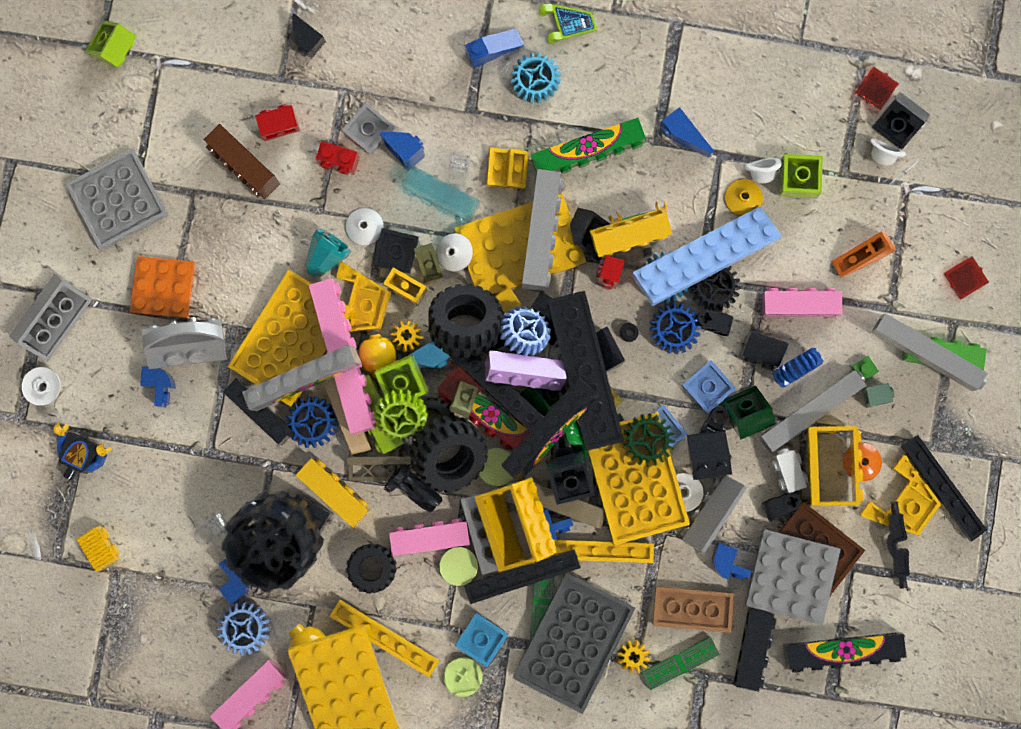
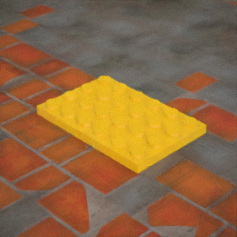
[455,194,587,296]
[228,269,354,407]
[588,412,690,545]
[288,625,400,729]

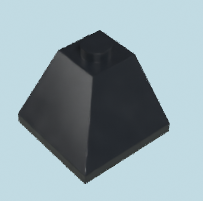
[570,208,610,262]

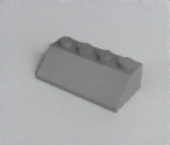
[9,274,92,362]
[680,475,748,553]

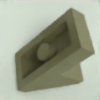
[414,243,443,282]
[450,381,478,418]

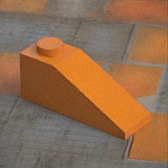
[832,231,896,278]

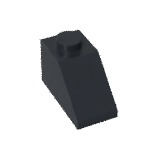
[292,14,326,59]

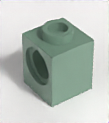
[862,383,894,408]

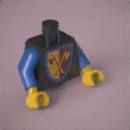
[53,422,112,481]

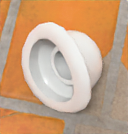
[870,138,906,166]
[744,158,783,184]

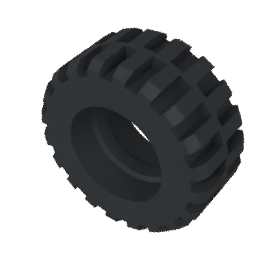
[428,284,503,358]
[409,415,488,493]

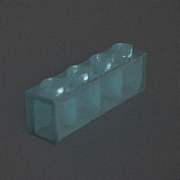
[402,166,480,224]

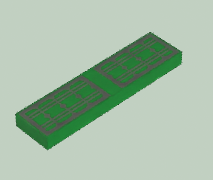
[530,577,554,640]
[641,637,720,691]

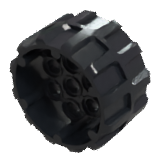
[221,491,324,593]

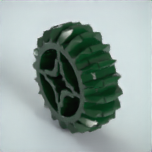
[622,413,675,466]

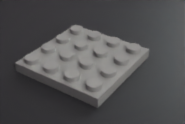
[66,149,168,251]
[745,529,840,626]

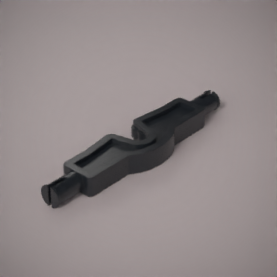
[887,501,910,589]

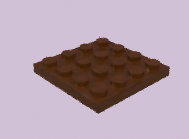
[778,502,865,596]

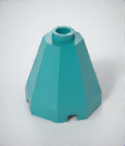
[305,229,352,278]

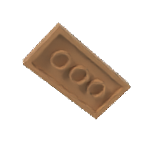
[653,586,734,633]

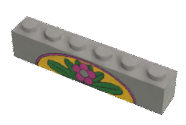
[242,345,362,411]

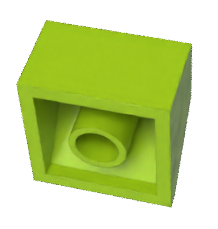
[85,20,136,68]

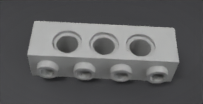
[460,493,498,575]

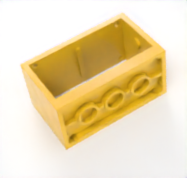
[806,426,864,506]
[475,478,557,572]

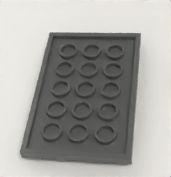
[512,573,635,714]

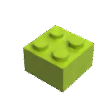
[779,154,823,199]
[375,354,428,397]

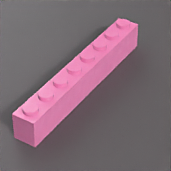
[309,278,376,435]

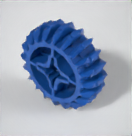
[649,303,701,355]
[772,348,823,388]
[286,396,338,448]

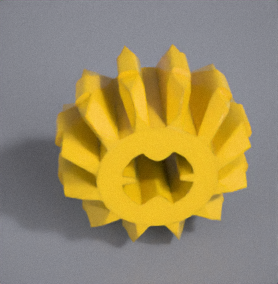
[391,320,423,353]
[617,640,650,674]

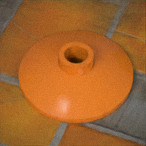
[843,443,882,481]

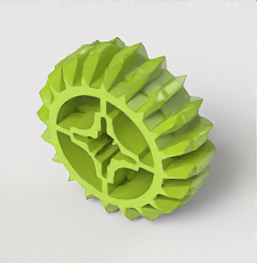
[374,389,427,441]

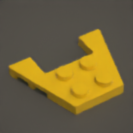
[336,262,391,332]
[859,455,941,536]

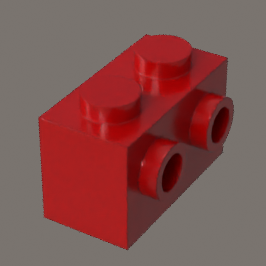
[255,104,300,141]
[316,141,360,175]
[595,256,625,290]

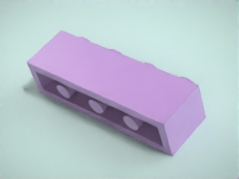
[485,351,566,391]

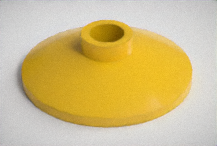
[725,179,763,216]

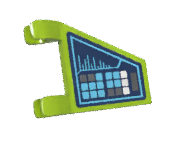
[539,4,597,44]

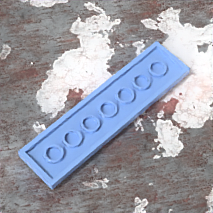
[632,206,782,306]

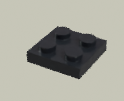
[373,228,419,274]

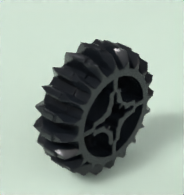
[689,266,741,312]

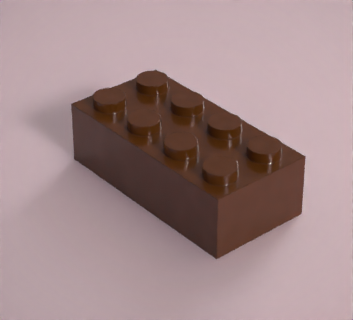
[203,123,280,200]

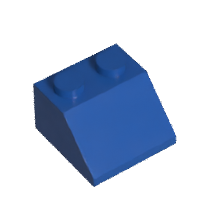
[380,131,425,171]

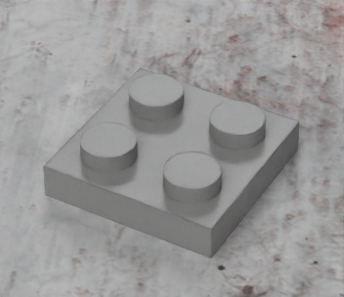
[341,103,395,156]

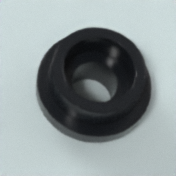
[619,323,639,342]

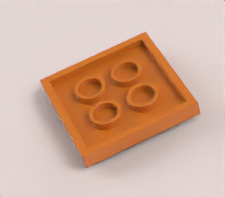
[130,256,195,319]

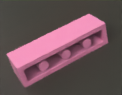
[762,288,842,317]
[389,518,470,556]
[210,659,287,729]

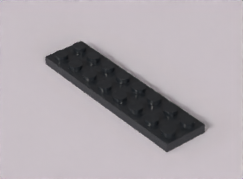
[547,290,624,451]

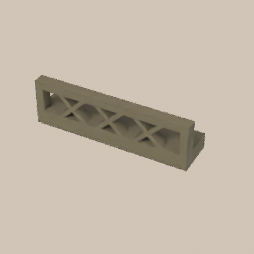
[347,457,420,481]

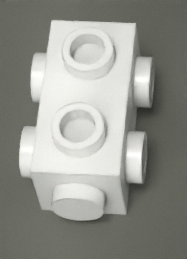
[772,448,808,493]

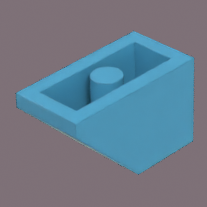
[408,341,450,369]

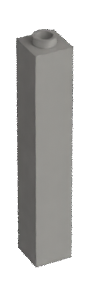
[871,313,988,391]
[758,370,867,453]

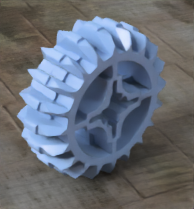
[500,305,551,356]
[217,602,270,656]

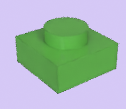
[851,356,879,382]

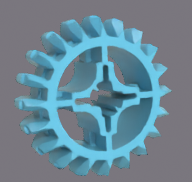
[511,52,561,104]

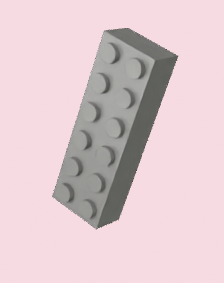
[522,169,564,293]

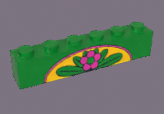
[531,118,646,174]

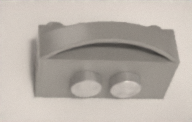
[142,317,227,370]

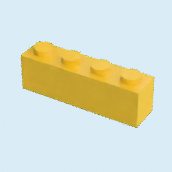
[590,208,672,258]
[296,458,370,528]

